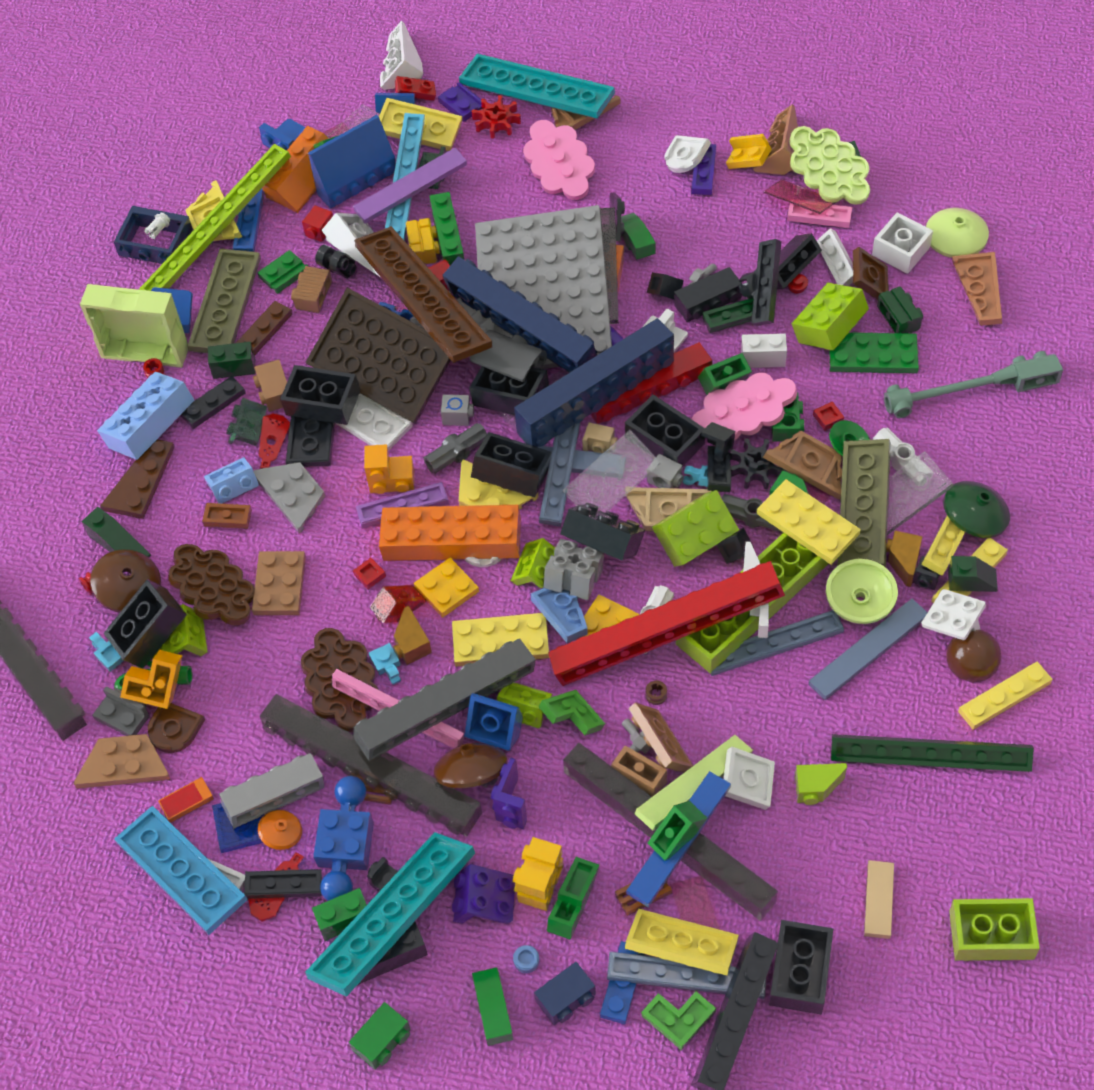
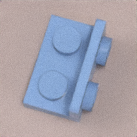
[204,457,259,504]

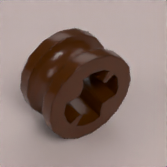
[645,680,667,705]

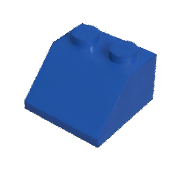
[464,693,523,751]

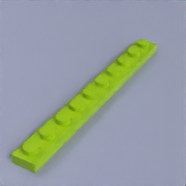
[138,144,291,291]

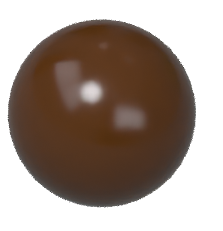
[946,629,1001,682]

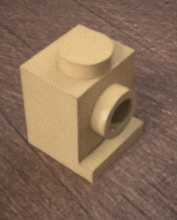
[582,423,618,454]

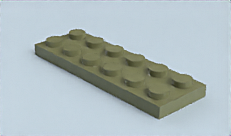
[188,249,261,353]
[837,439,891,567]

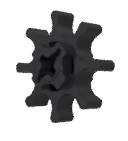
[730,438,784,489]

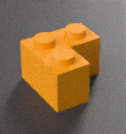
[364,444,415,494]
[120,650,183,709]

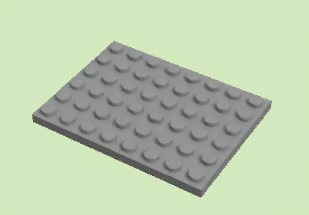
[475,205,612,369]

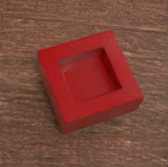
[813,401,844,431]
[353,557,386,590]

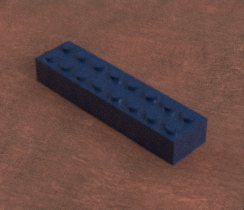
[442,256,597,373]
[514,318,674,447]

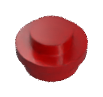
[787,274,808,294]

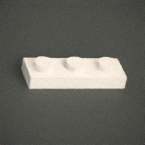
[817,228,853,286]

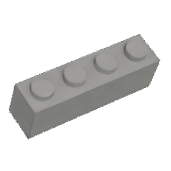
[219,753,324,829]

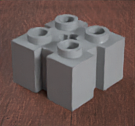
[544,538,604,600]

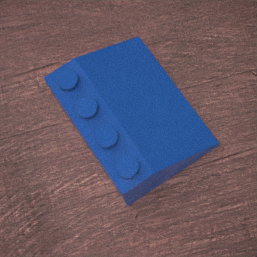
[308,115,396,209]

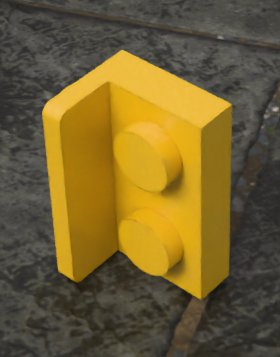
[726,134,772,169]

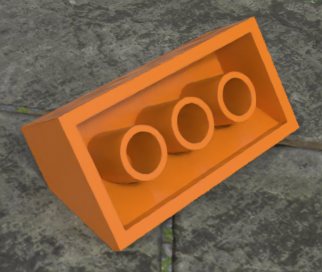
[262,126,329,213]

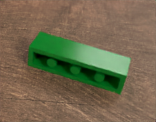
[429,192,464,266]

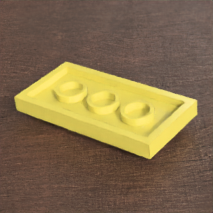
[379,98,462,151]
[757,480,861,565]
[452,613,550,667]
[625,909,739,976]

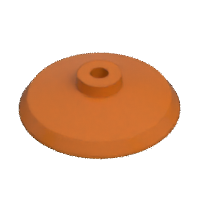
[258,810,302,850]

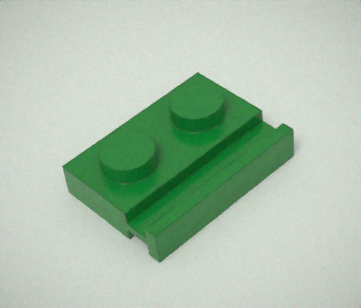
[257,250,308,294]

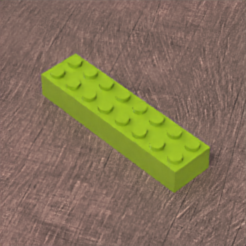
[676,533,829,674]

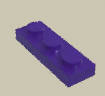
[691,144,716,195]

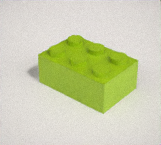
[791,282,869,350]
[652,490,739,567]
[949,898,1040,961]

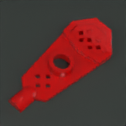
[259,413,290,469]
[248,852,304,922]

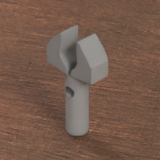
[689,264,717,285]

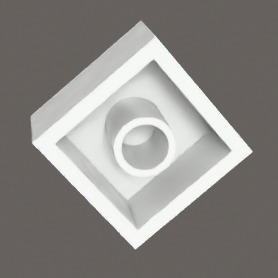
[872,212,933,274]

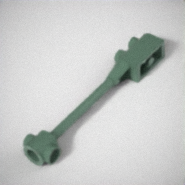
[884,351,1063,418]

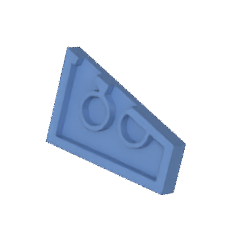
[531,588,587,643]

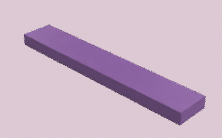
[353,147,467,224]

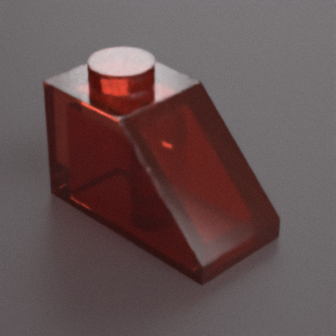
[369,585,427,623]

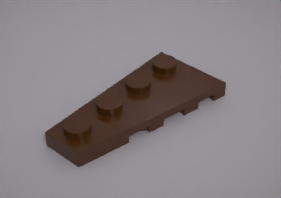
[100,439,175,519]

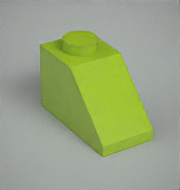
[795,763,847,805]

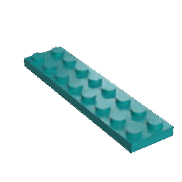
[459,54,615,119]
[305,832,475,997]

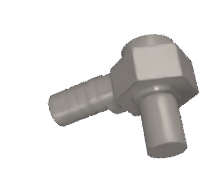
[622,719,651,754]

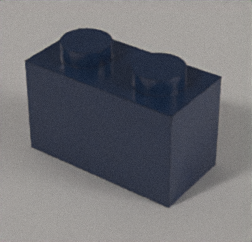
[534,962,596,1025]

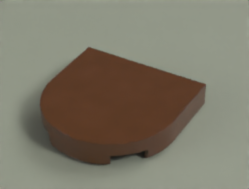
[147,703,205,753]

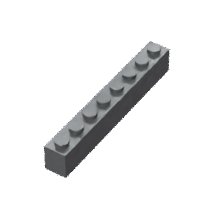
[354,638,536,761]

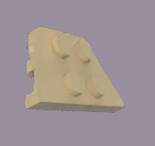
[625,487,711,531]

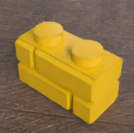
[406,218,440,264]

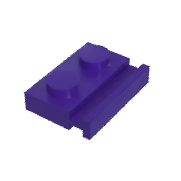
[438,82,482,122]

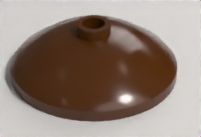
[90,550,161,613]
[434,743,508,788]

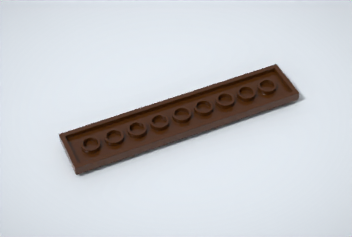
[354,226,493,363]

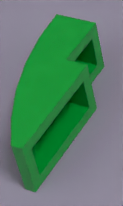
[621,213,656,260]
[547,857,599,940]
[472,967,514,1046]

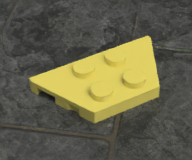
[185,180,242,241]
[458,460,538,510]

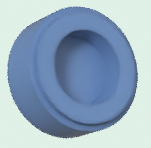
[513,945,539,973]

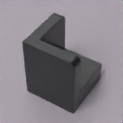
[647,272,684,300]
[701,422,735,460]
[716,527,754,564]

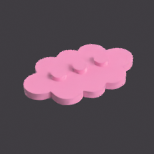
[523,120,595,200]
[692,373,797,441]

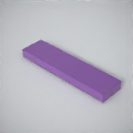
[356,482,449,528]

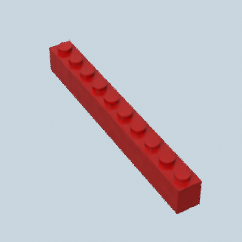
[548,561,785,686]

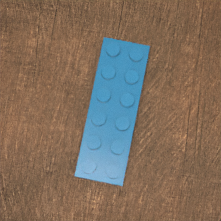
[114,806,248,935]

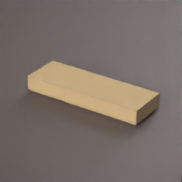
[864,860,894,939]

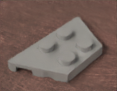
[254,462,325,533]

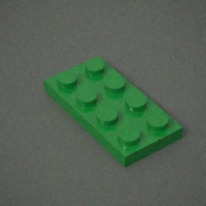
[829,332,919,374]

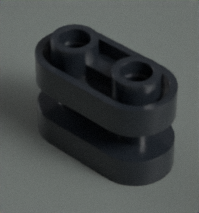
[315,244,357,279]

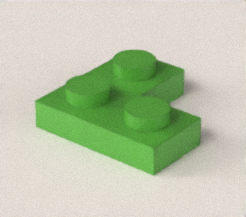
[538,690,605,735]
[641,991,716,1051]

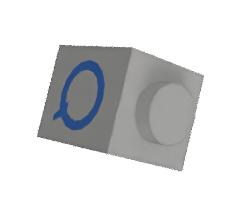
[441,395,474,426]

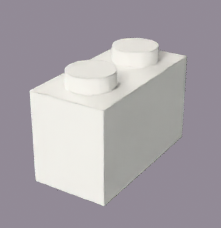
[741,334,787,368]

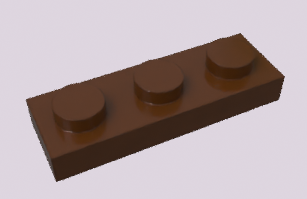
[236,301,293,355]

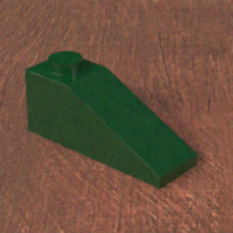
[81,507,151,558]

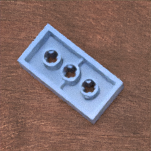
[97,372,194,460]

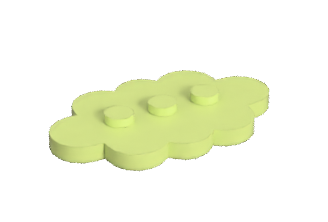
[789,126,870,205]

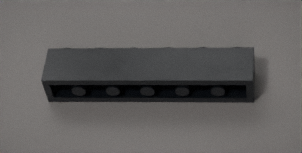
[691,932,779,1090]

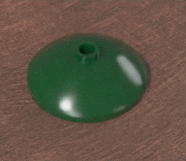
[943,481,1010,538]

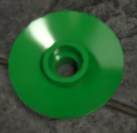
[829,420,870,457]

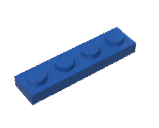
[232,189,264,252]

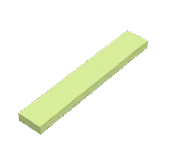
[635,735,753,830]

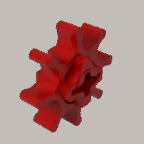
[472,95,521,139]

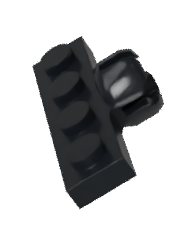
[738,239,782,326]

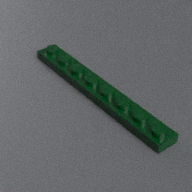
[830,734,1034,772]

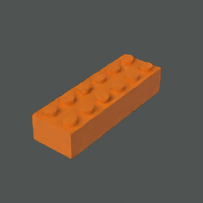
[379,505,521,561]

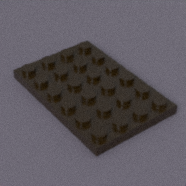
[305,287,451,424]

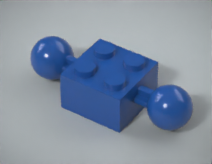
[313,776,374,901]

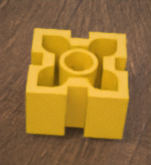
[513,837,564,911]

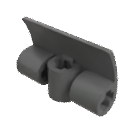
[470,330,547,382]

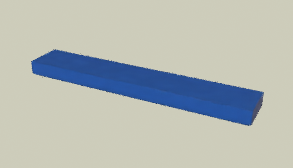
[626,771,731,907]

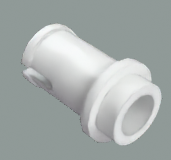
[145,212,170,239]

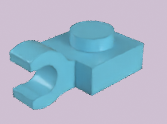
[683,465,707,487]
[89,632,124,672]
[368,643,401,685]

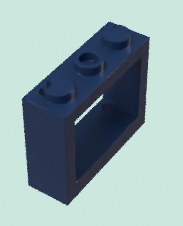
[114,206,193,264]

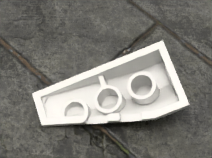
[380,21,423,90]
[322,213,380,277]

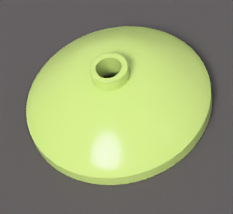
[926,208,989,258]
[826,559,898,624]

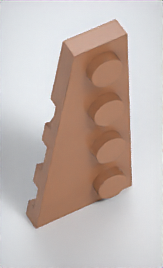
[952,252,1002,326]

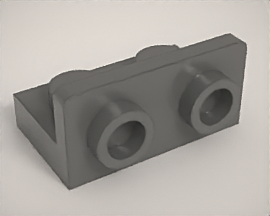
[92,686,150,736]

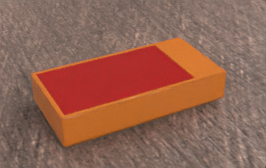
[158,777,214,823]

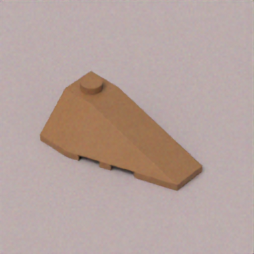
[753,104,798,175]

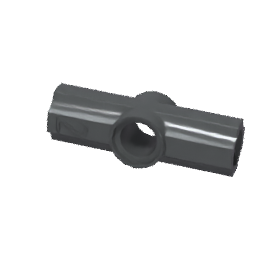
[423,423,487,474]
[722,494,784,533]

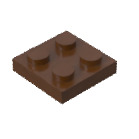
[853,247,888,300]

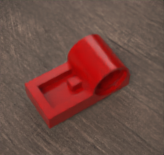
[395,76,436,101]

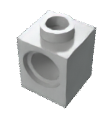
[647,454,684,488]

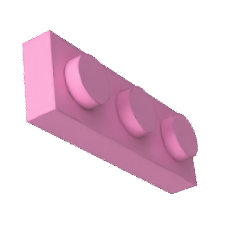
[787,200,852,228]

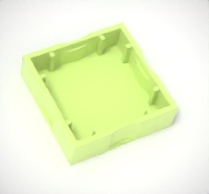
[80,284,189,368]

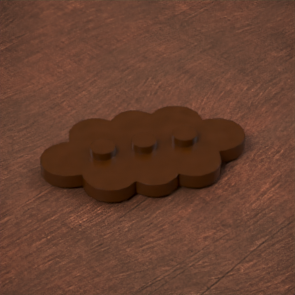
[168,544,255,626]
[301,628,379,732]

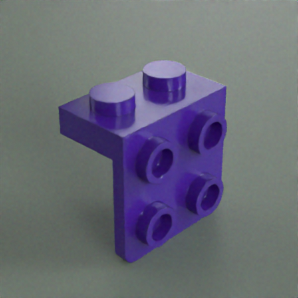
[491,758,527,829]
[452,864,515,924]

